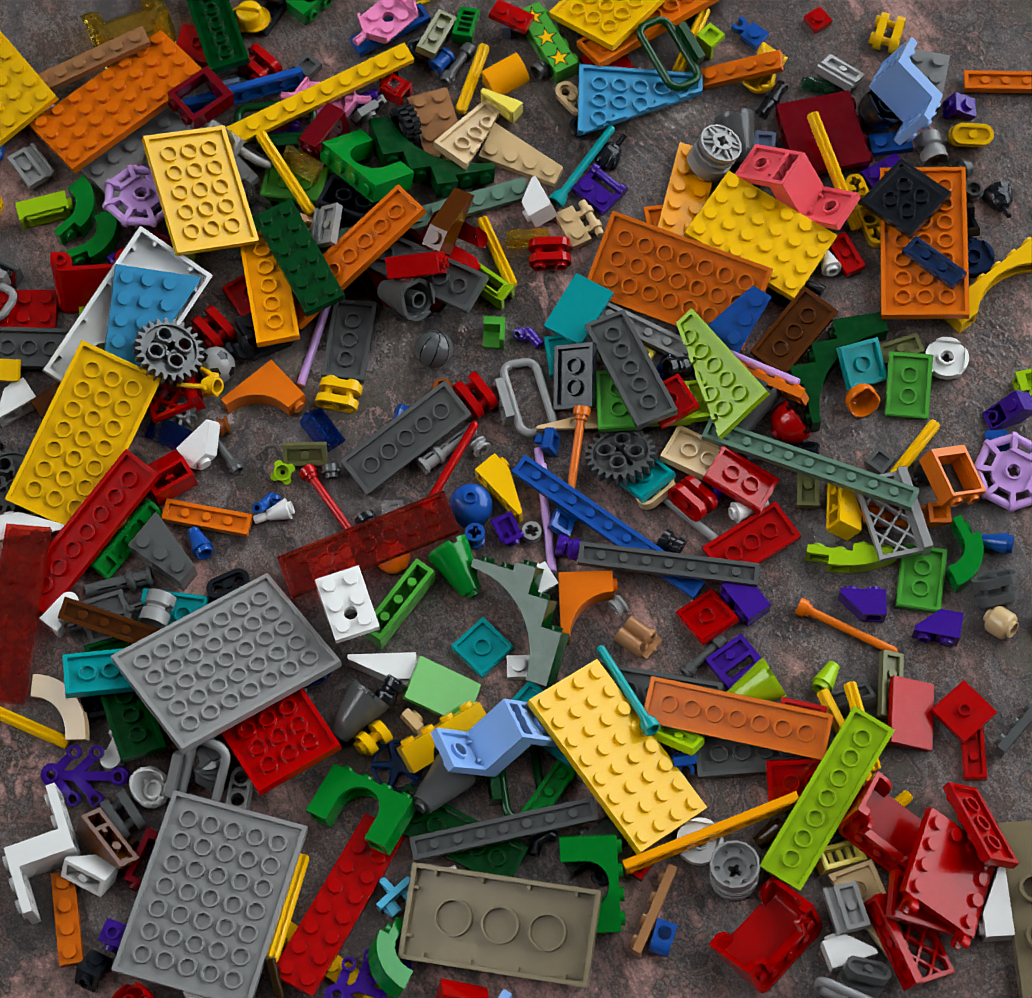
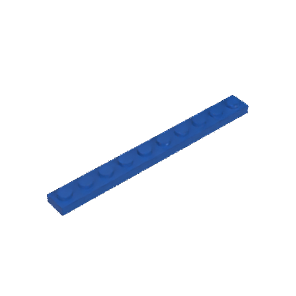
[512,455,706,600]

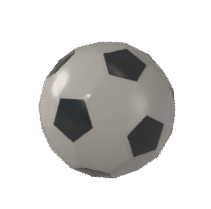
[198,347,235,384]

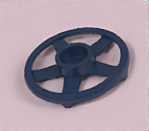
[371,740,423,791]

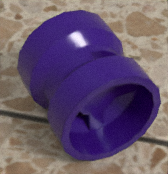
[555,534,582,561]

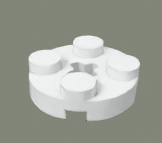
[925,337,969,380]
[677,818,724,866]

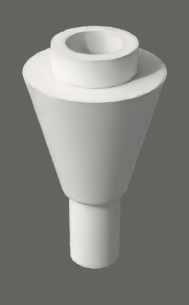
[821,250,842,277]
[253,498,295,524]
[728,501,770,523]

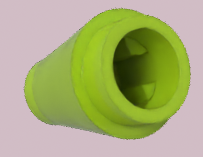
[811,661,840,693]

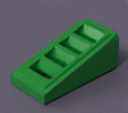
[452,6,480,44]

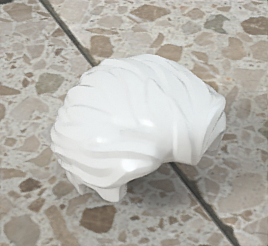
[129,766,168,809]

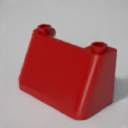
[50,248,124,314]
[838,771,922,873]
[709,876,823,993]

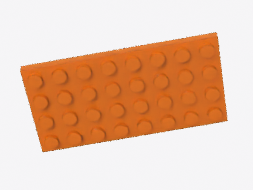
[29,30,202,174]
[880,167,970,319]
[587,210,774,351]

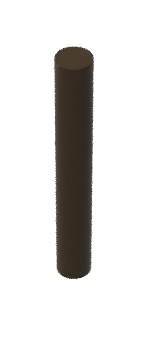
[265,956,285,998]

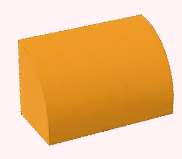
[482,52,530,95]

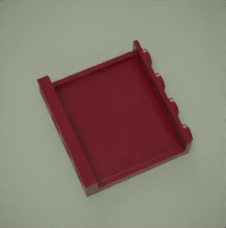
[775,90,873,175]

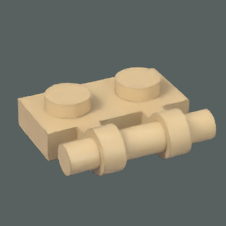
[554,200,604,251]

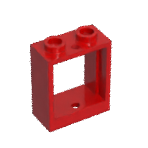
[385,251,449,279]

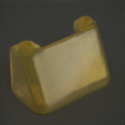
[80,0,177,68]

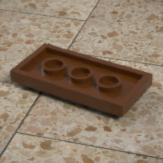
[750,286,838,374]

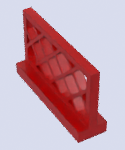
[149,346,206,423]
[864,892,955,992]

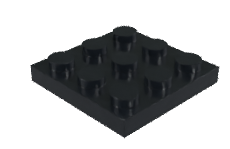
[860,158,951,239]

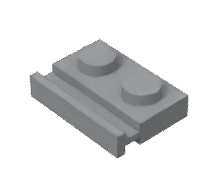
[815,54,865,91]
[351,94,387,125]
[7,142,56,191]
[311,203,343,249]
[822,881,871,936]

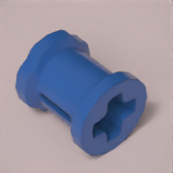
[428,47,455,75]
[465,523,485,550]

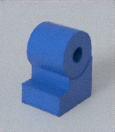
[649,918,678,958]

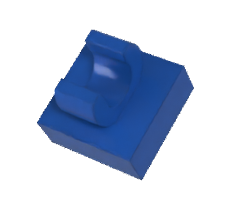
[534,427,561,457]
[671,752,697,774]

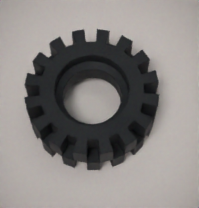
[389,104,422,142]

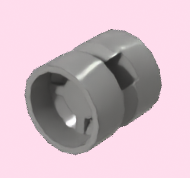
[914,129,949,167]
[139,588,177,629]

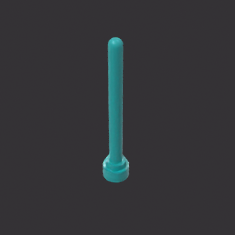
[549,125,615,208]
[597,645,661,736]

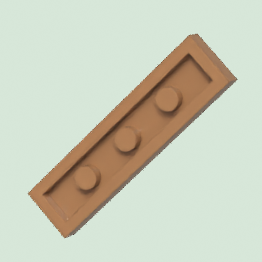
[629,864,678,958]

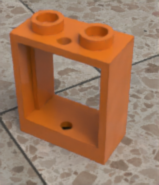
[919,444,986,507]

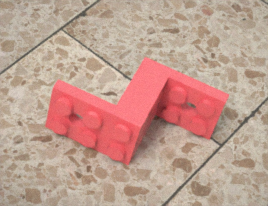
[735,144,861,230]

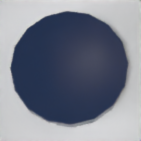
[968,237,995,278]

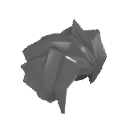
[192,736,234,792]

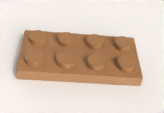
[407,87,458,161]

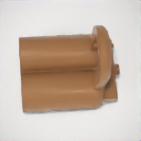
[614,616,662,660]

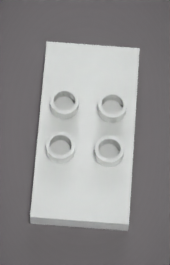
[42,226,213,383]

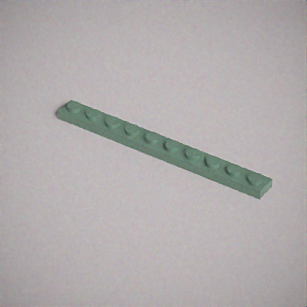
[327,177,528,249]
[702,418,919,511]

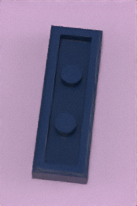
[902,236,967,290]

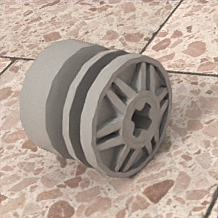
[687,124,742,182]
[709,840,760,901]

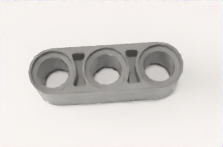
[226,766,254,810]

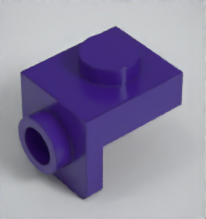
[942,92,976,120]
[490,511,524,547]
[98,918,127,954]

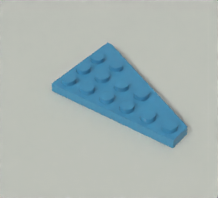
[577,64,703,136]
[104,264,200,367]

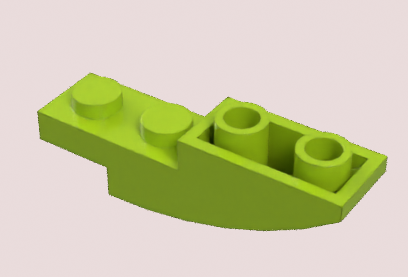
[805,542,899,573]

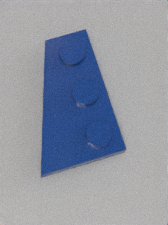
[708,286,772,353]

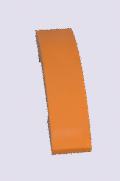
[861,501,952,529]

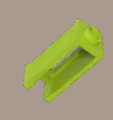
[15,190,74,231]
[478,262,515,310]

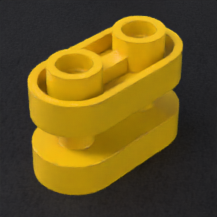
[869,12,906,54]
[947,123,994,148]
[315,375,363,414]
[353,720,393,756]

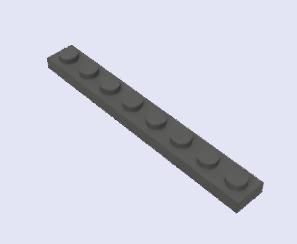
[577,541,760,587]
[409,797,599,862]

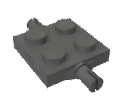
[68,589,144,643]

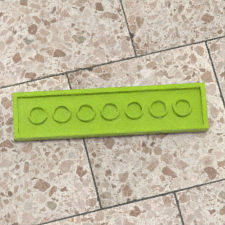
[760,706,895,892]

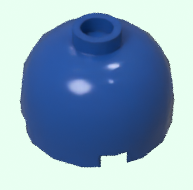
[449,483,494,528]

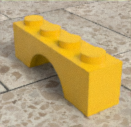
[396,700,486,773]

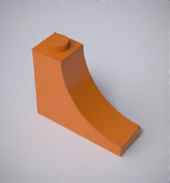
[221,360,307,416]
[558,570,618,643]

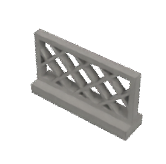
[857,466,933,562]

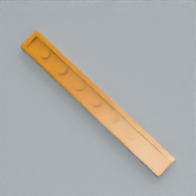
[622,791,799,875]

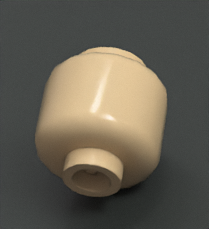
[983,606,1019,640]

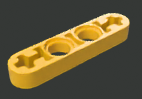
[846,174,880,248]

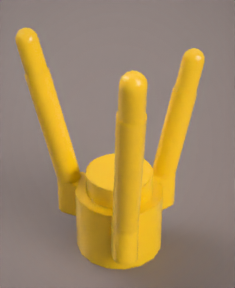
[176,366,224,397]

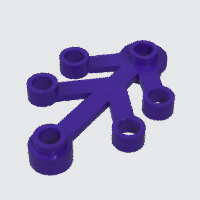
[41,745,131,807]
[324,948,412,998]

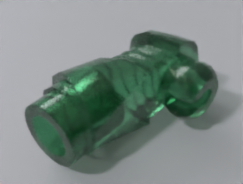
[801,76,835,95]

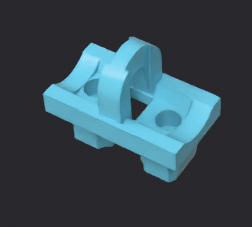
[376,876,410,919]

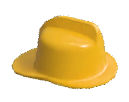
[233,0,271,32]

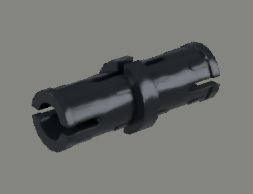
[755,80,788,119]

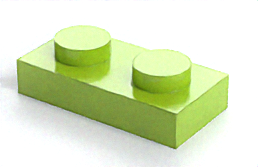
[653,726,705,756]

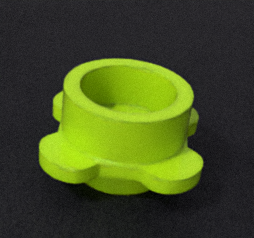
[270,460,295,485]

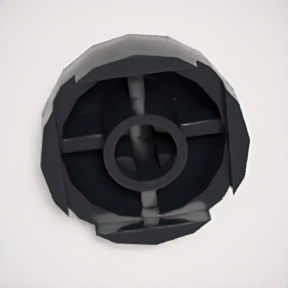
[858,90,898,131]

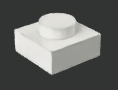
[507,655,530,680]

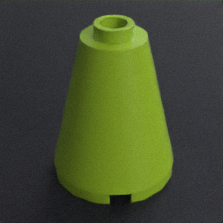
[727,658,787,702]

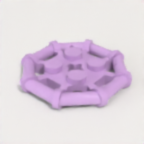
[102,164,165,228]
[974,431,1032,513]

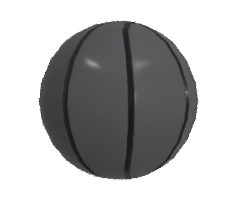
[415,330,453,368]

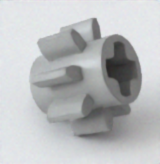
[171,400,198,429]

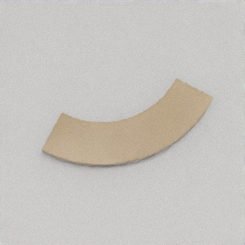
[30,674,90,741]

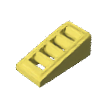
[481,88,523,123]
[816,840,867,876]

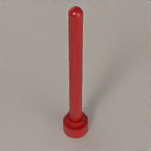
[417,421,479,515]
[298,463,366,552]

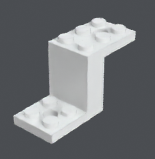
[307,546,380,644]
[2,783,81,925]

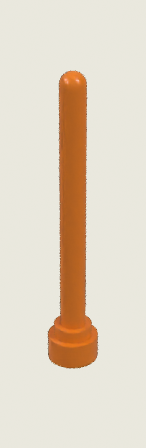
[567,405,591,489]
[794,598,898,652]

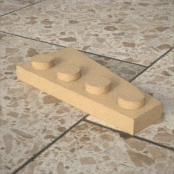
[433,100,500,170]
[478,123,563,188]
[827,859,909,957]

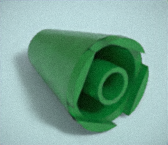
[426,534,482,599]

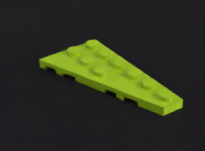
[676,308,770,440]

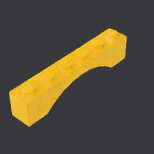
[945,237,1032,334]

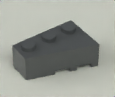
[128,512,198,591]

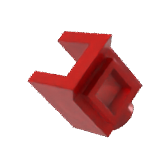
[379,73,413,106]

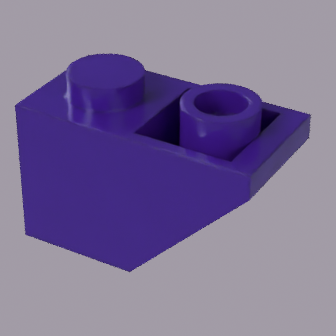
[982,390,1032,430]
[720,582,771,627]
[838,586,887,622]
[912,609,964,647]

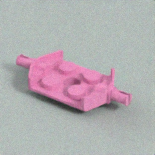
[352,0,419,46]
[281,77,371,119]

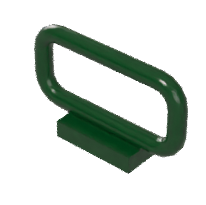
[636,16,705,92]
[234,101,317,154]
[486,744,543,816]

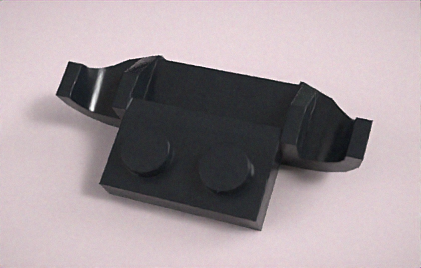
[225,313,306,361]

